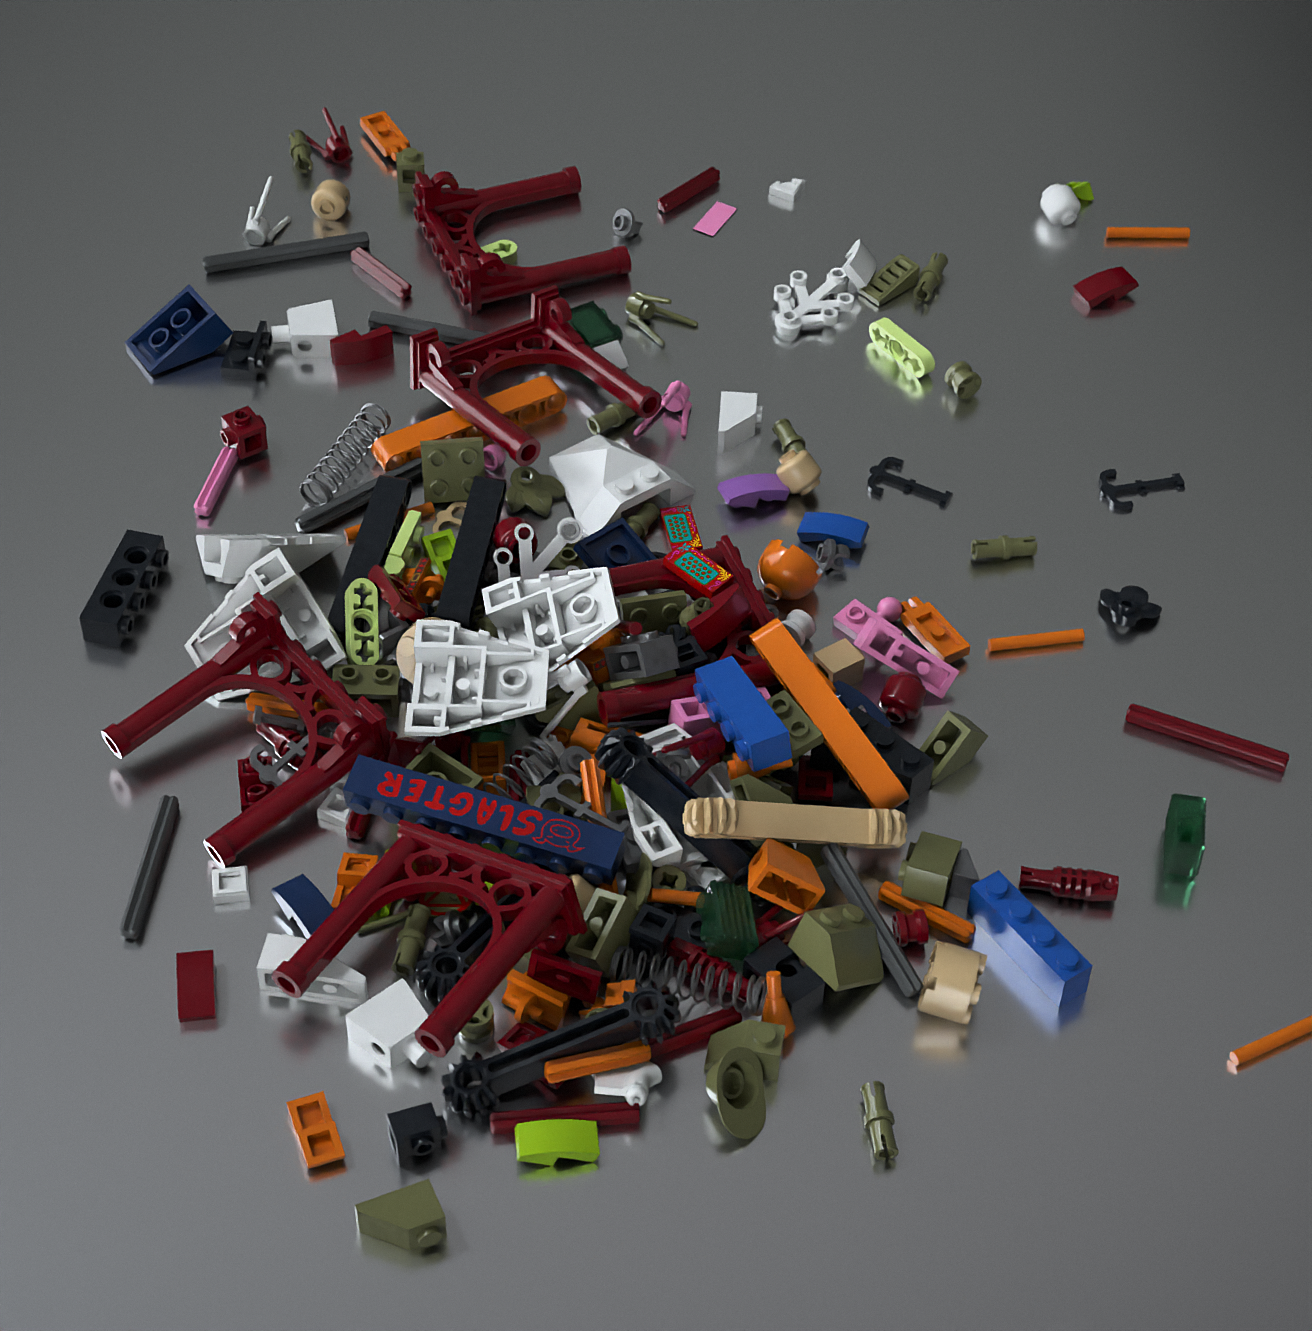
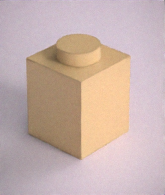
[813,638,865,686]

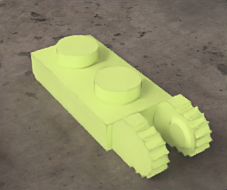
[384,510,425,579]

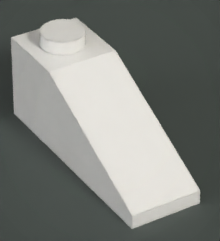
[257,933,368,1004]

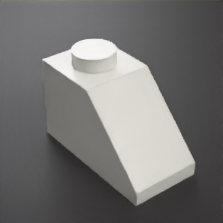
[717,391,762,454]

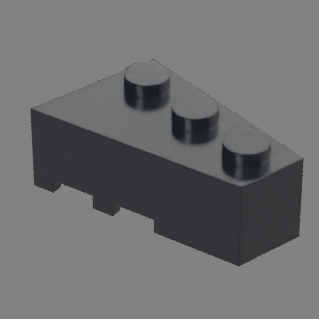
[809,706,934,805]

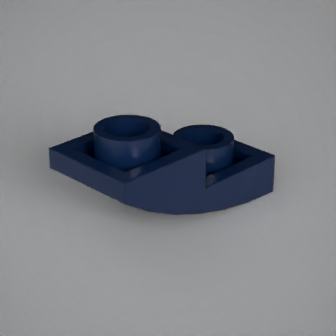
[833,680,893,730]
[271,874,334,939]

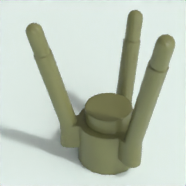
[625,291,698,346]

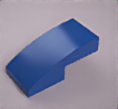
[797,512,870,549]

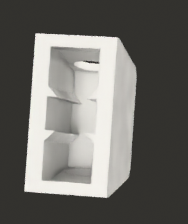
[271,300,338,358]
[346,978,434,1068]

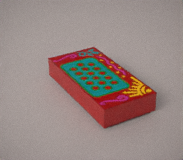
[659,505,703,552]
[663,541,734,599]

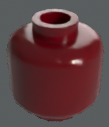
[492,517,538,564]
[878,672,927,723]

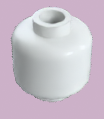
[1040,184,1081,225]

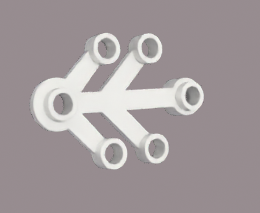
[773,268,854,336]
[493,517,583,583]

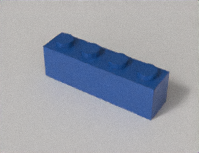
[693,656,792,772]
[967,870,1093,1008]

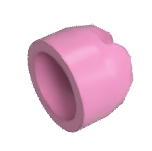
[483,444,506,471]

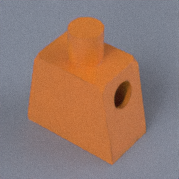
[748,838,826,915]

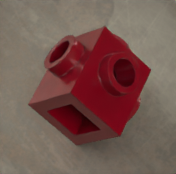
[220,406,268,459]

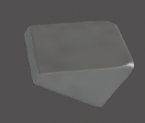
[950,848,979,901]

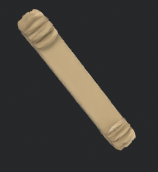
[683,797,907,849]

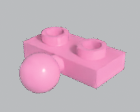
[833,597,903,640]

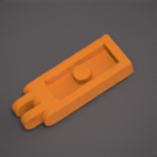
[360,111,410,161]
[900,596,971,664]

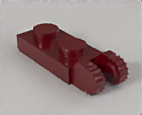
[367,564,426,622]

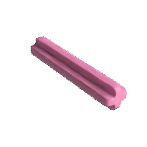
[194,446,238,517]

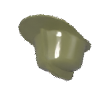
[705,1046,766,1139]

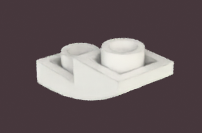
[842,239,877,290]

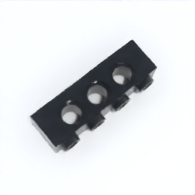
[79,529,169,647]

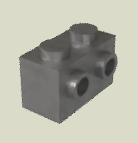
[603,631,680,680]

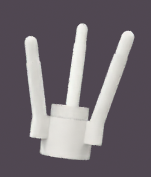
[243,176,291,246]
[540,658,592,739]

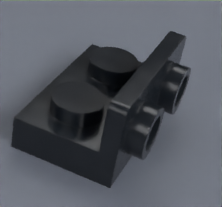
[220,321,272,380]

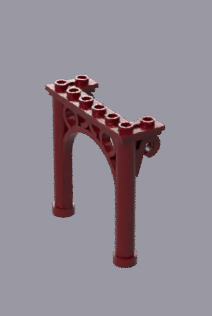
[412,166,632,316]
[410,285,662,467]
[553,535,787,726]
[101,592,391,868]
[272,819,588,1057]

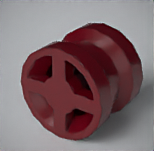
[892,908,929,947]

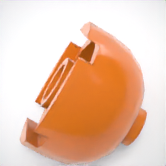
[757,539,822,601]

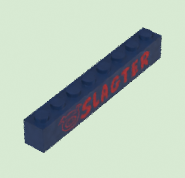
[343,754,626,886]

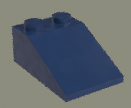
[124,284,233,375]

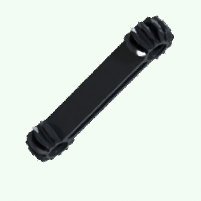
[594,727,771,907]
[416,863,571,1002]
[441,979,681,1119]

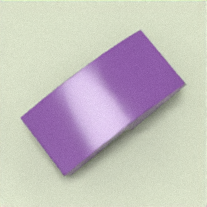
[717,474,790,508]

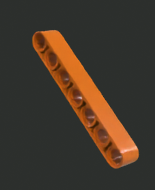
[371,375,567,473]
[749,617,910,810]

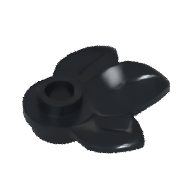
[1099,585,1162,627]

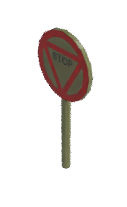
[357,892,474,934]

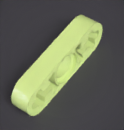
[869,317,935,378]
[345,578,379,665]

